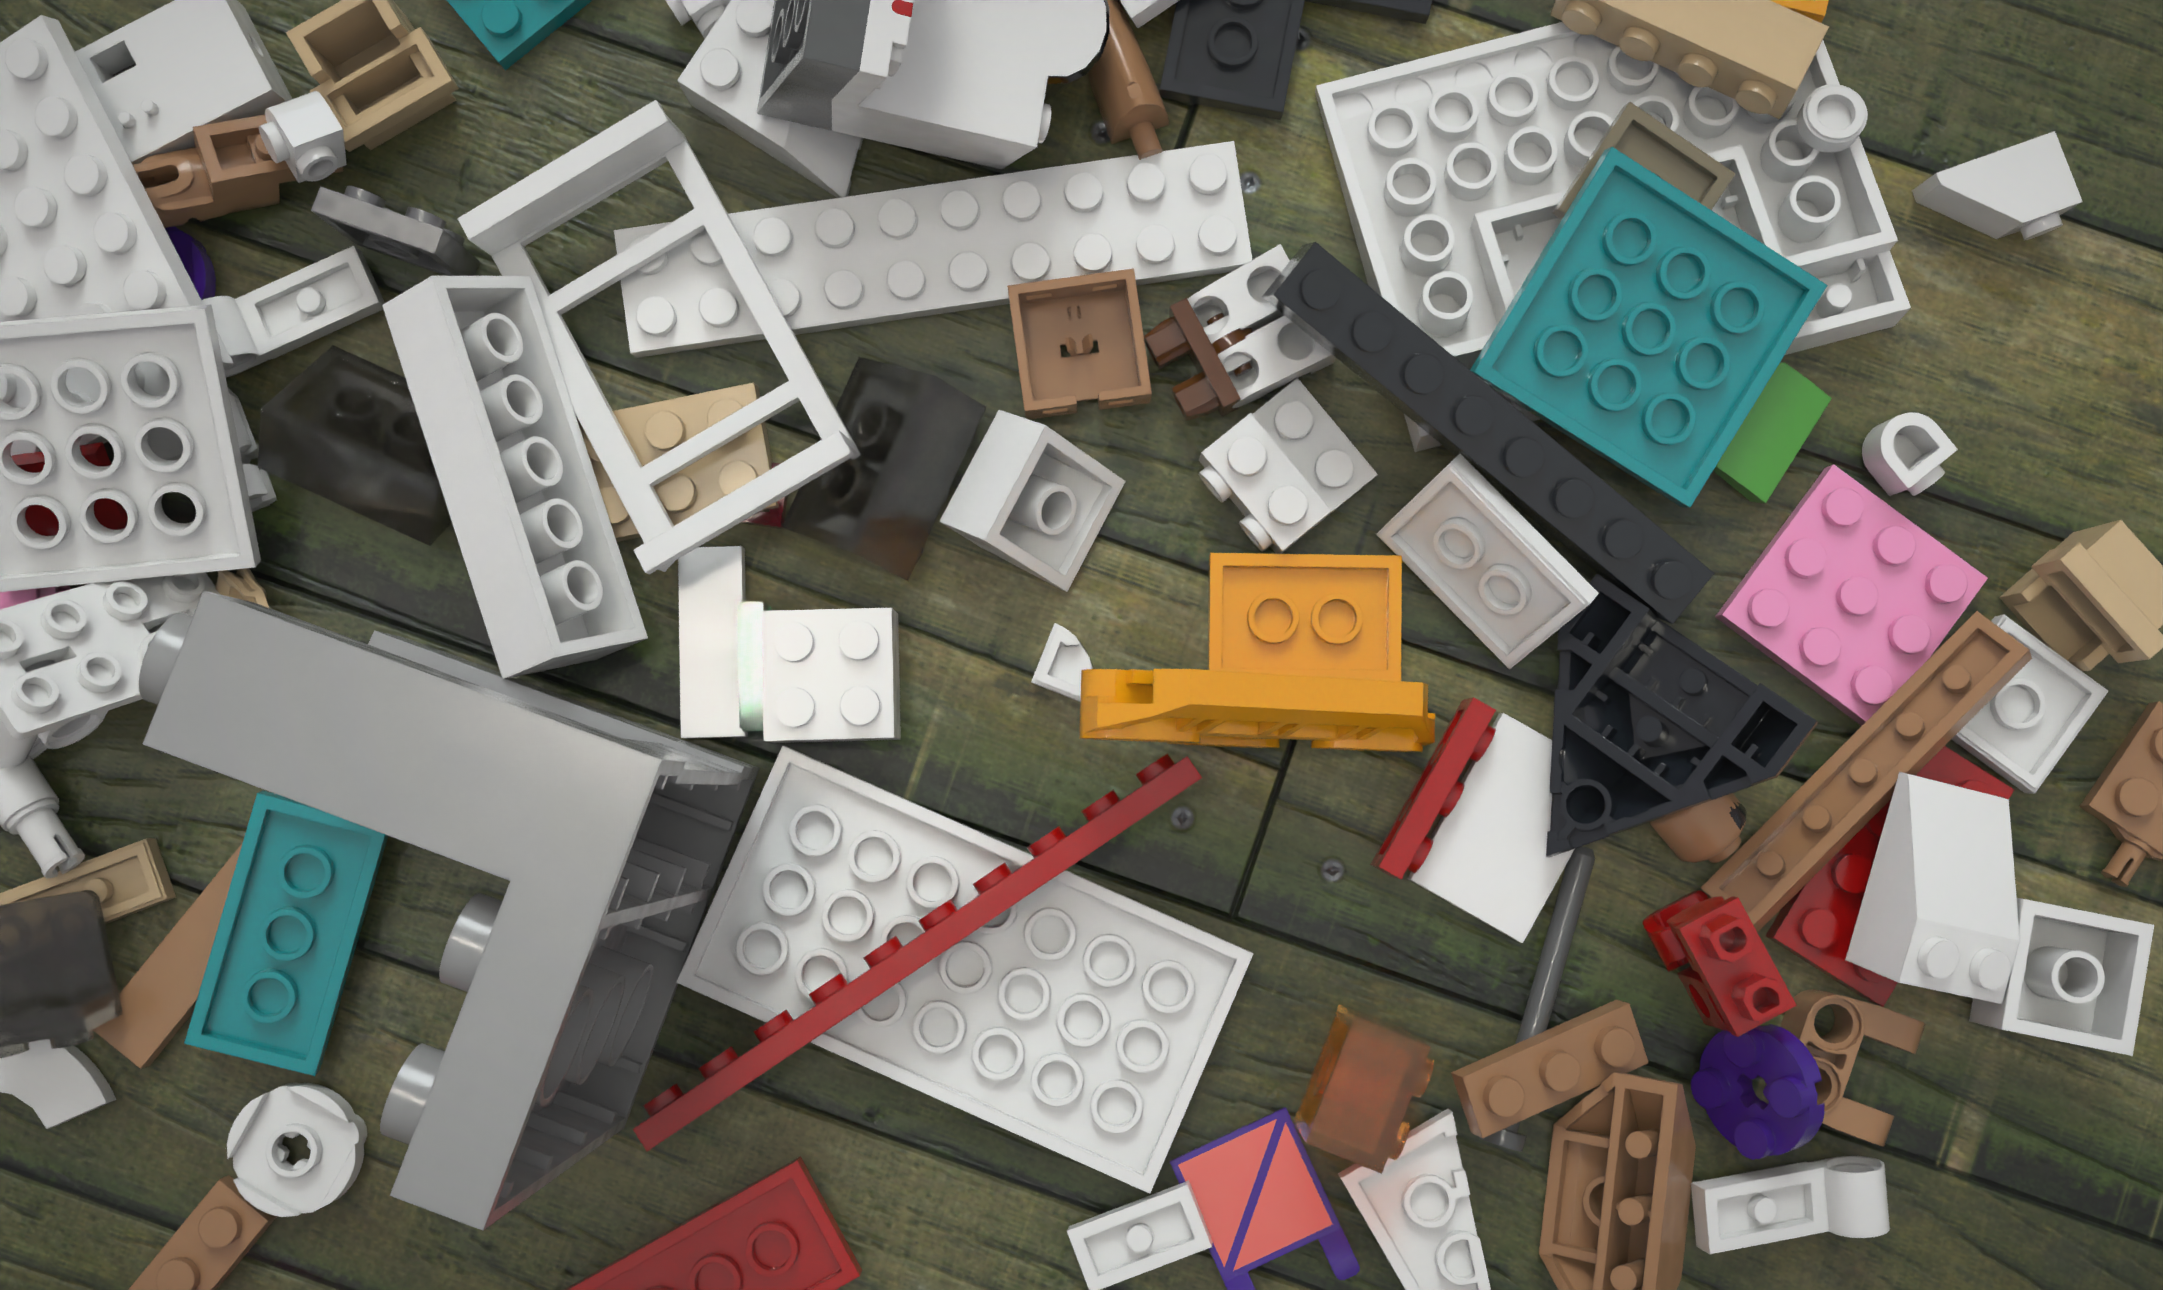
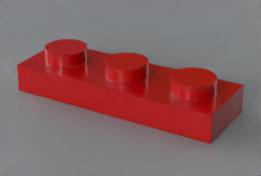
[1370,697,1496,880]

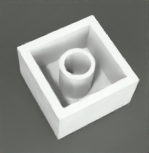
[761,607,901,743]
[1969,898,2154,1056]

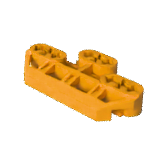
[1080,669,1435,752]

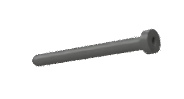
[1478,846,1595,1152]

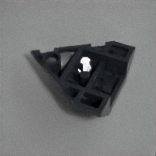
[1546,574,1818,858]

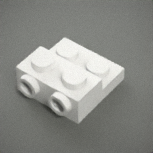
[1199,378,1378,554]

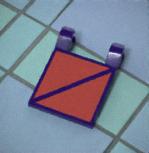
[1169,1107,1360,1290]

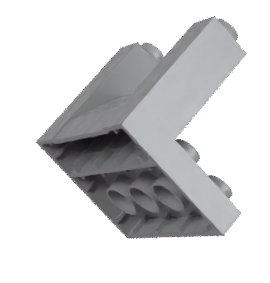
[139,591,760,1231]

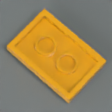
[1208,553,1402,681]

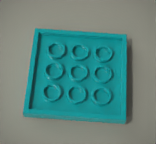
[1470,147,1828,508]

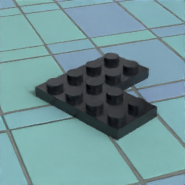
[1159,0,1432,120]

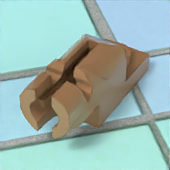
[133,114,343,228]

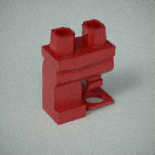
[1642,890,1797,1037]

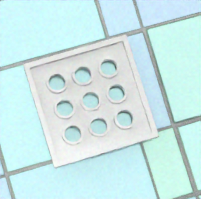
[0,304,261,592]

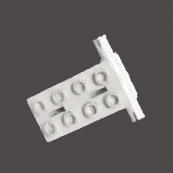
[0,572,220,878]

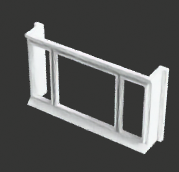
[457,100,861,574]

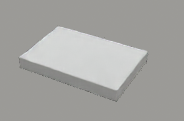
[1376,454,1599,670]
[1407,713,1575,943]

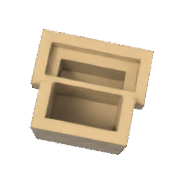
[286,0,459,152]
[1999,520,2163,671]

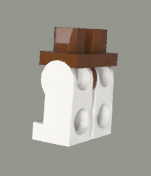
[1144,244,1336,421]

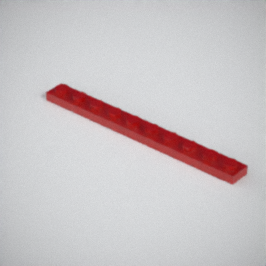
[633,753,1202,1151]

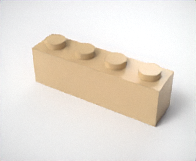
[1550,0,1829,120]

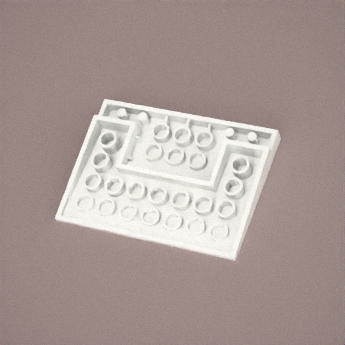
[1315,22,1911,452]

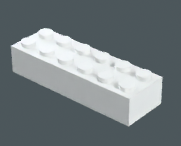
[382,276,648,679]

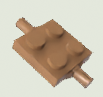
[2079,701,2163,887]

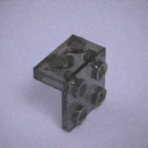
[0,890,123,1058]

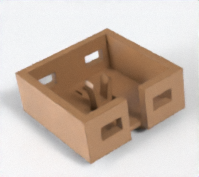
[1007,268,1152,420]

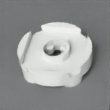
[227,1083,367,1217]

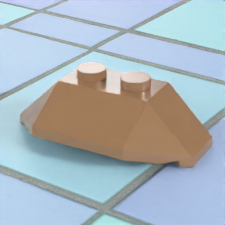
[1539,1072,1696,1290]

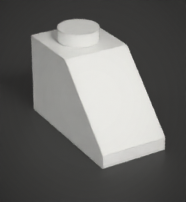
[1912,131,2083,240]

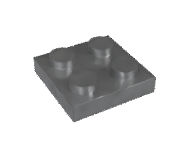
[311,186,480,276]

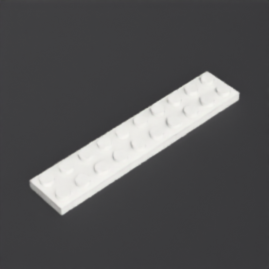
[614,141,1252,358]

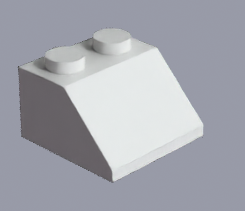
[939,410,1126,592]

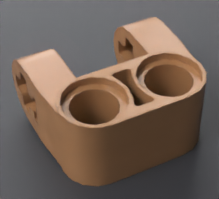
[1766,989,1926,1147]

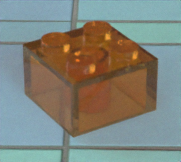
[1293,1003,1434,1174]

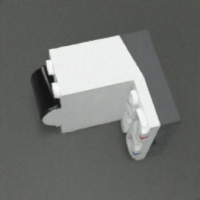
[757,0,1110,169]

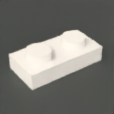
[1067,1180,1213,1290]

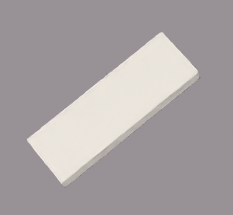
[678,546,748,739]

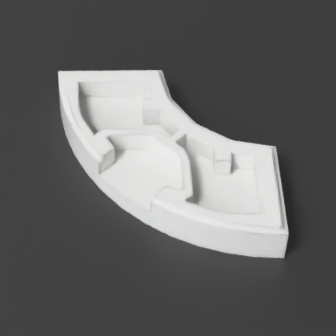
[0,1022,116,1129]

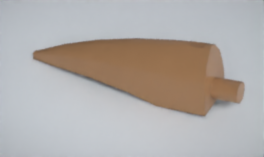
[1086,0,1169,160]

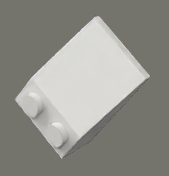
[1845,771,2020,1004]

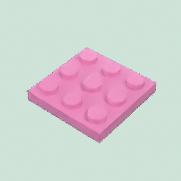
[1715,464,1988,726]

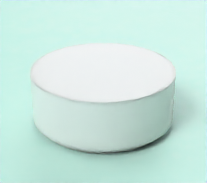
[1797,84,1868,153]

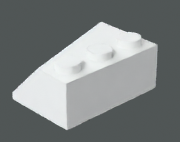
[677,0,863,198]

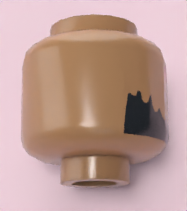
[1649,793,1747,863]

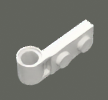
[202,246,385,377]
[1691,1156,1890,1254]

